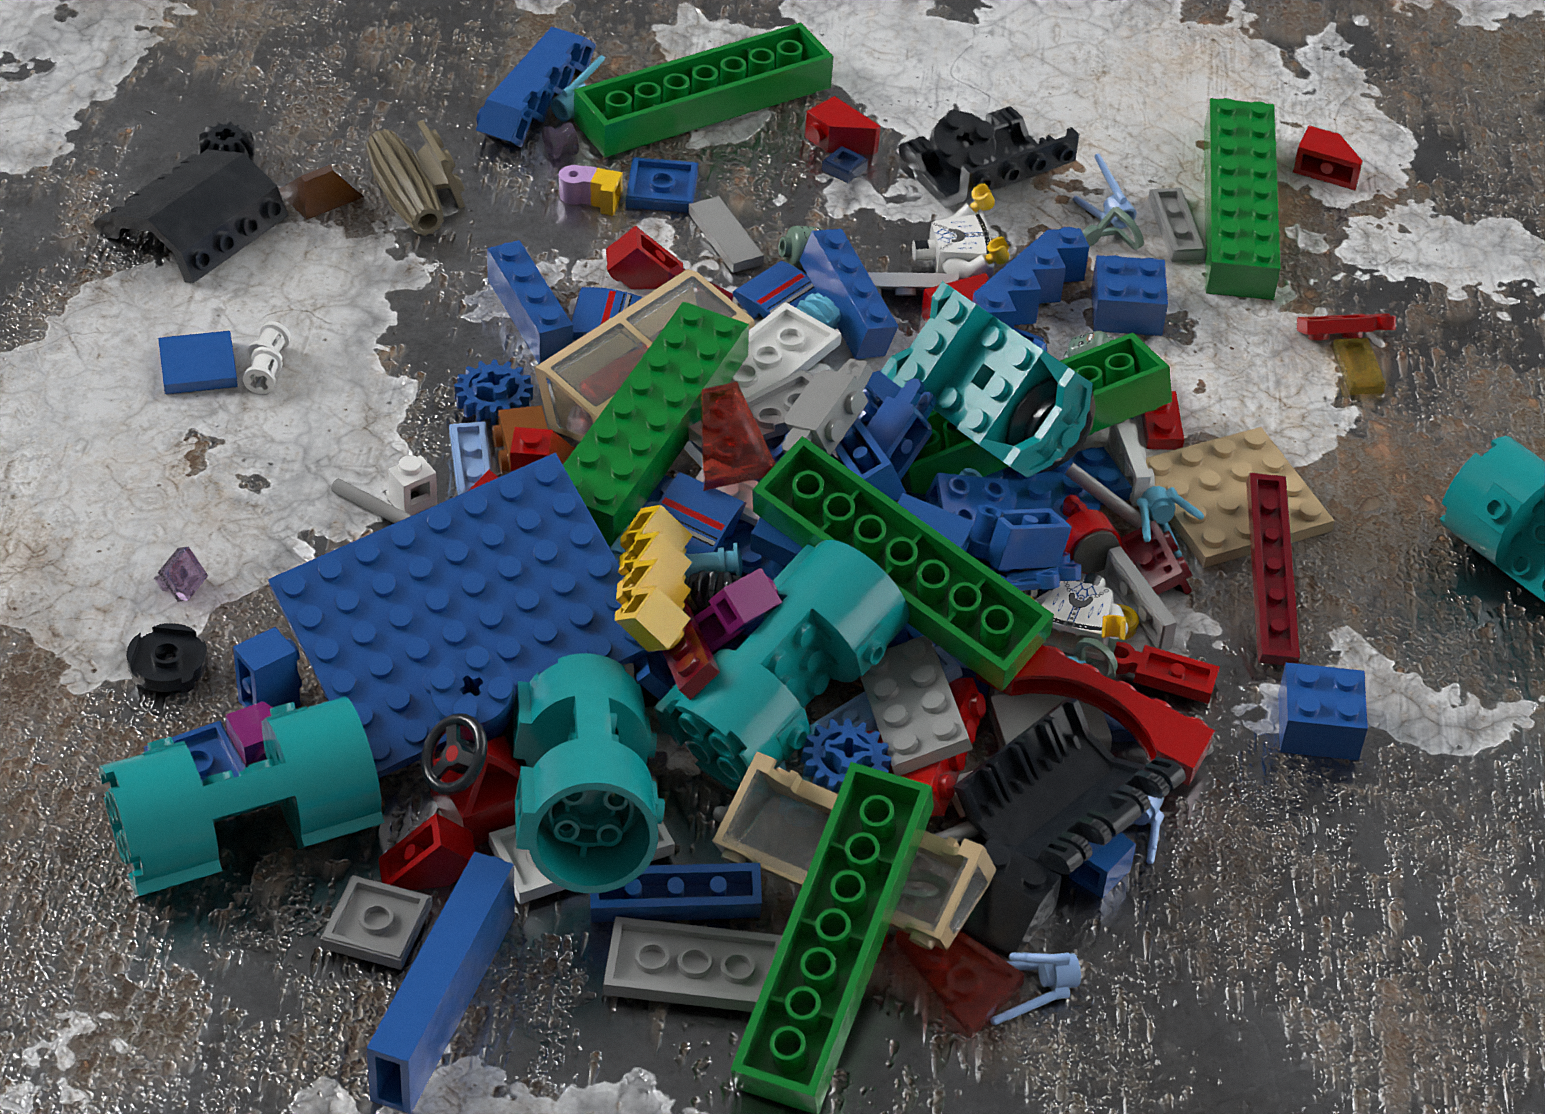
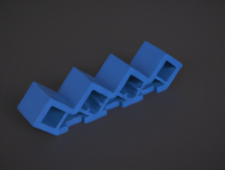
[476,27,596,148]
[973,227,1090,329]

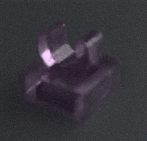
[154,546,208,602]

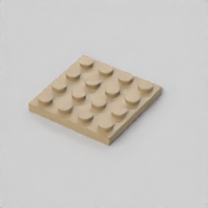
[1146,427,1335,568]

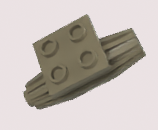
[366,120,465,236]

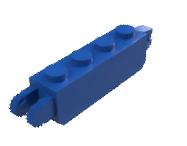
[866,378,937,480]

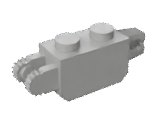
[781,359,873,455]

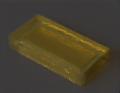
[1332,338,1386,395]

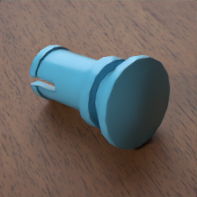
[685,543,743,579]

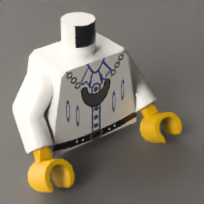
[912,184,1010,280]
[1029,573,1128,661]

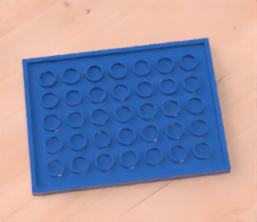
[268,452,654,779]

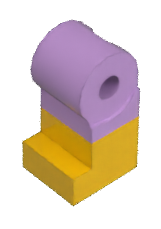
[558,165,623,216]

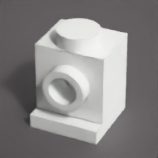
[386,455,437,515]

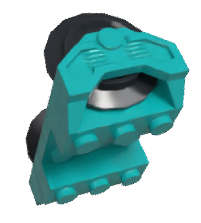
[880,281,1096,478]

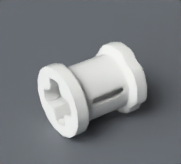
[247,321,291,366]
[243,347,283,394]

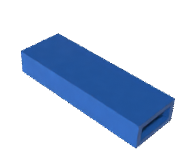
[366,852,515,1114]

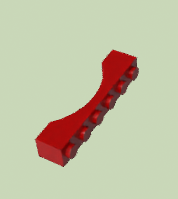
[976,645,1215,786]

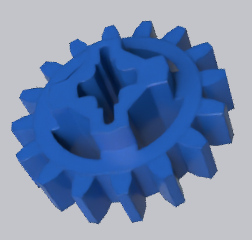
[454,359,533,425]
[800,718,892,793]

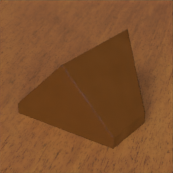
[279,164,364,220]

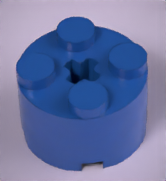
[430,645,515,743]

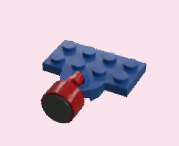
[984,447,1132,574]

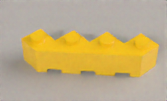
[615,505,693,652]

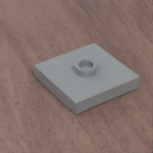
[320,875,432,970]

